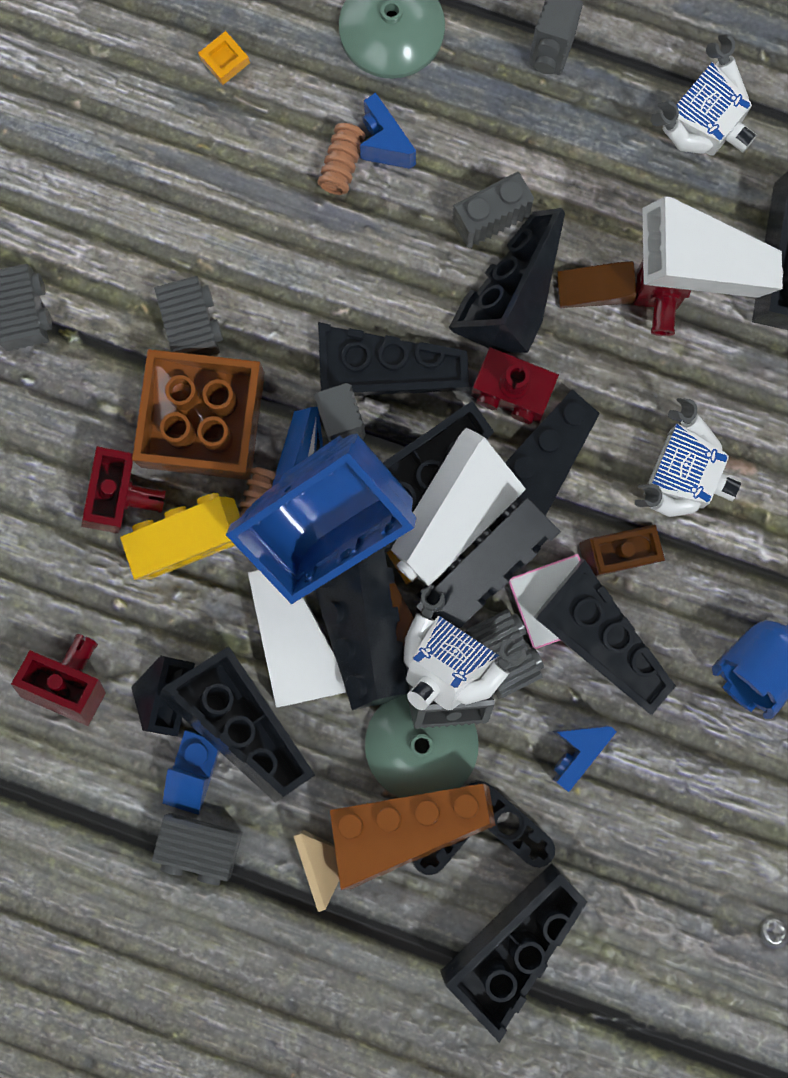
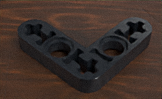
[413,780,555,875]

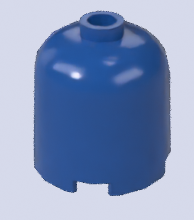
[712,620,788,719]

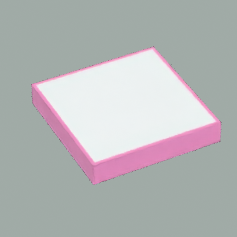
[508,554,580,649]

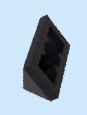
[131,655,195,737]

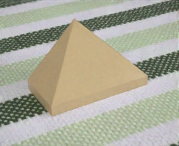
[294,830,339,912]

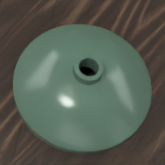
[339,0,445,79]
[365,694,479,798]

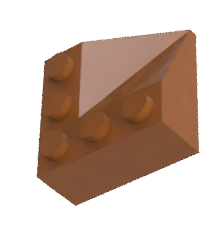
[132,349,265,480]

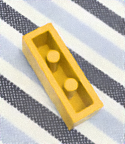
[120,493,240,580]

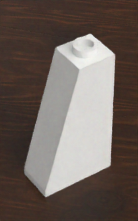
[642,197,783,298]
[391,428,526,586]
[248,568,346,708]

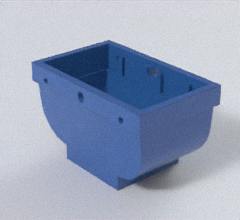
[226,433,417,604]

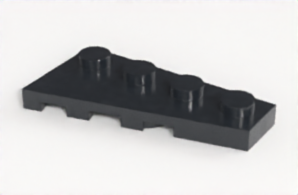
[318,322,469,396]
[496,389,600,523]
[534,559,676,716]

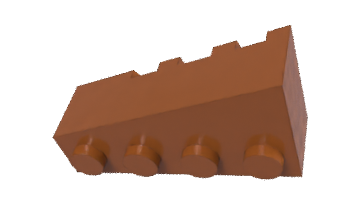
[330,784,495,890]

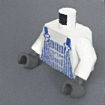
[650,34,757,155]
[634,398,741,517]
[404,587,526,710]

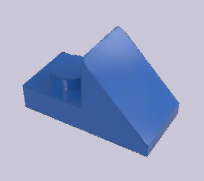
[359,93,416,169]
[553,726,617,792]
[162,730,219,815]

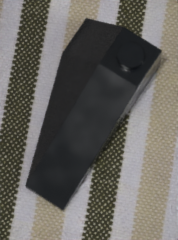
[449,208,565,353]

